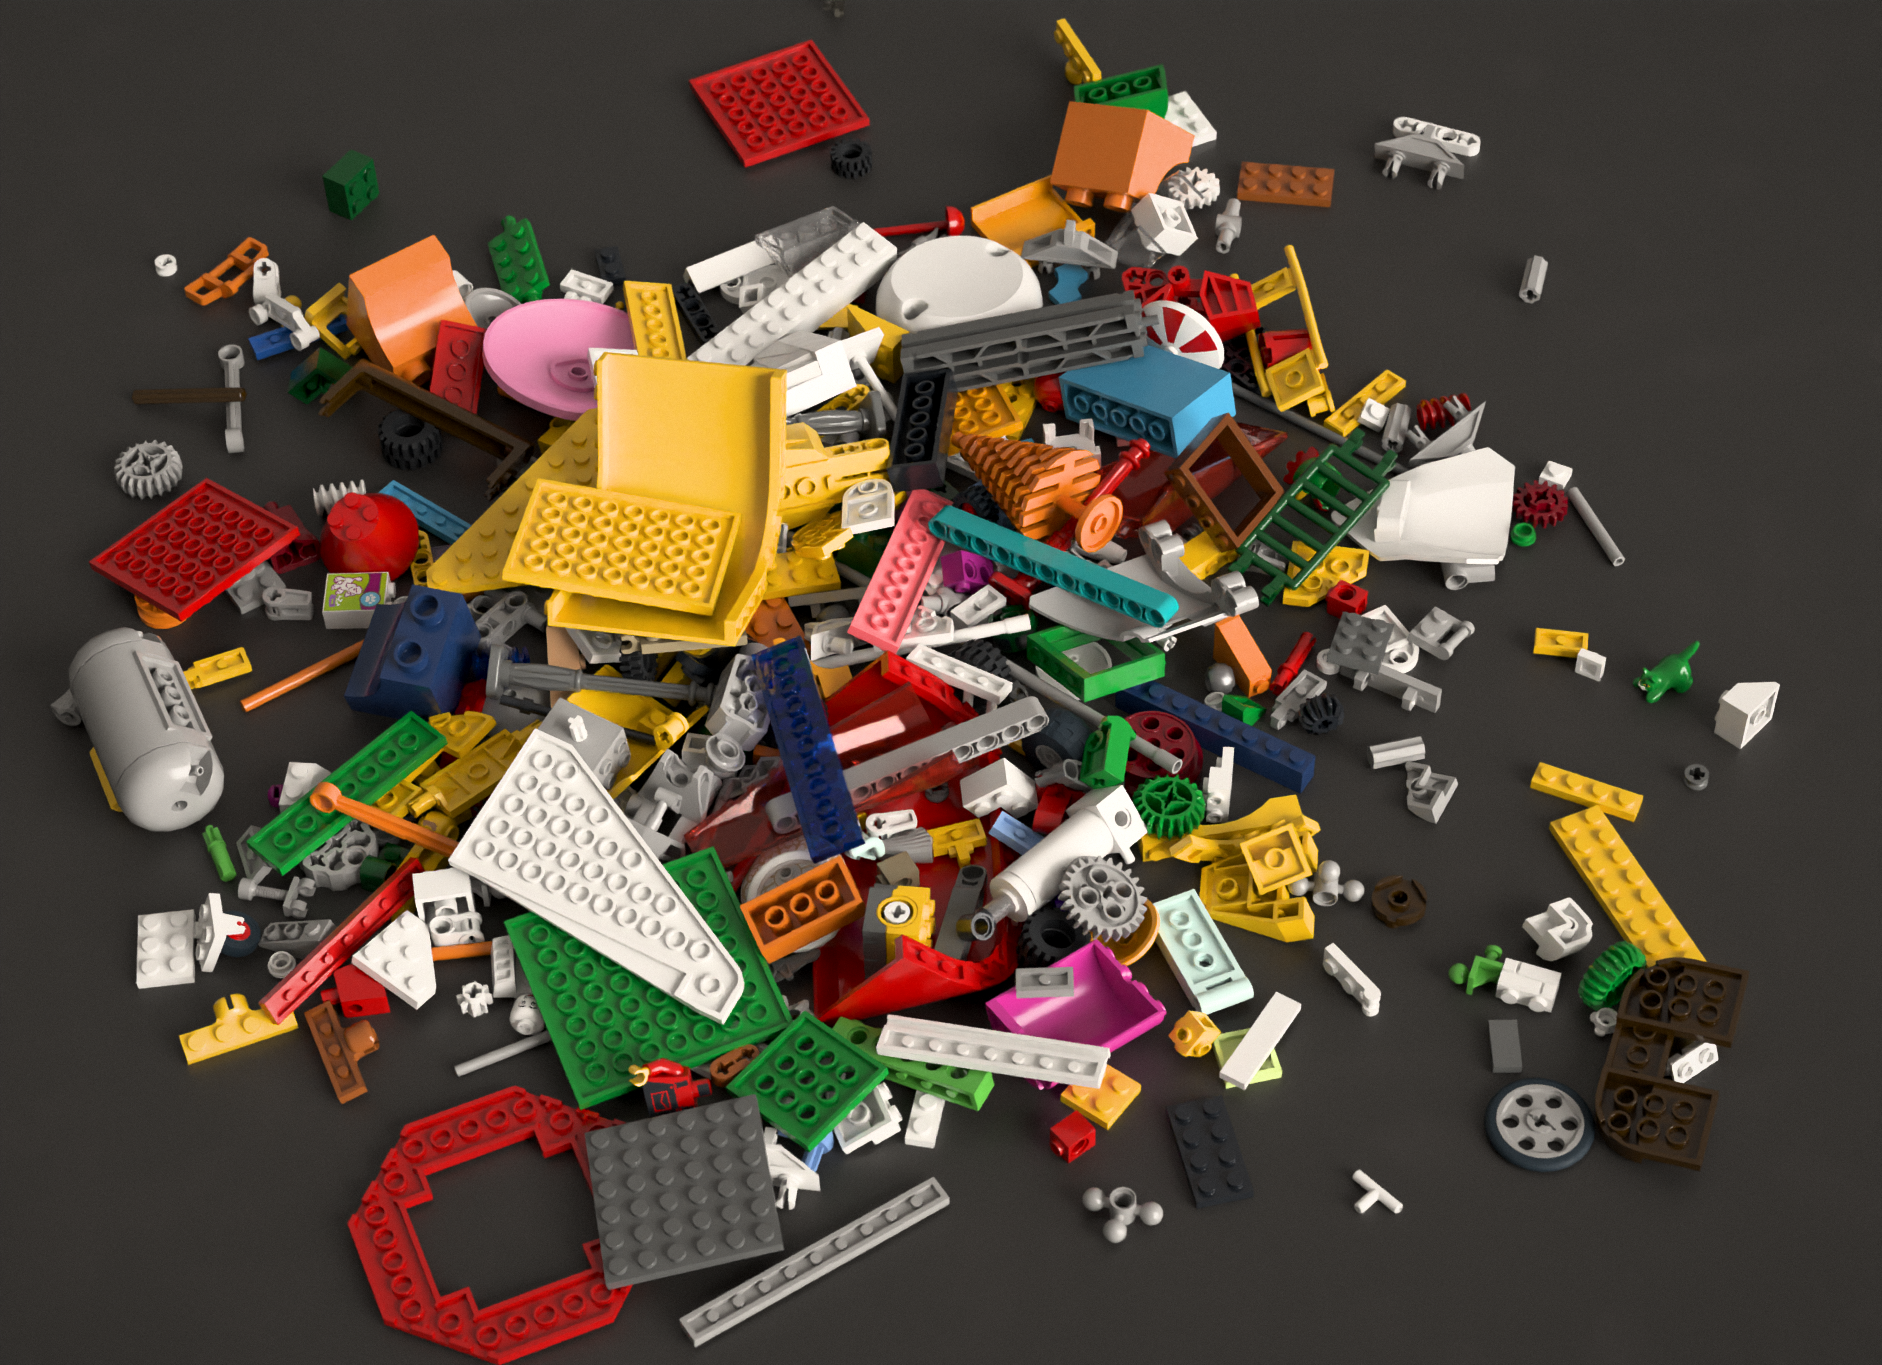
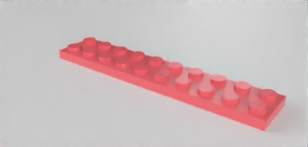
[847,489,954,654]

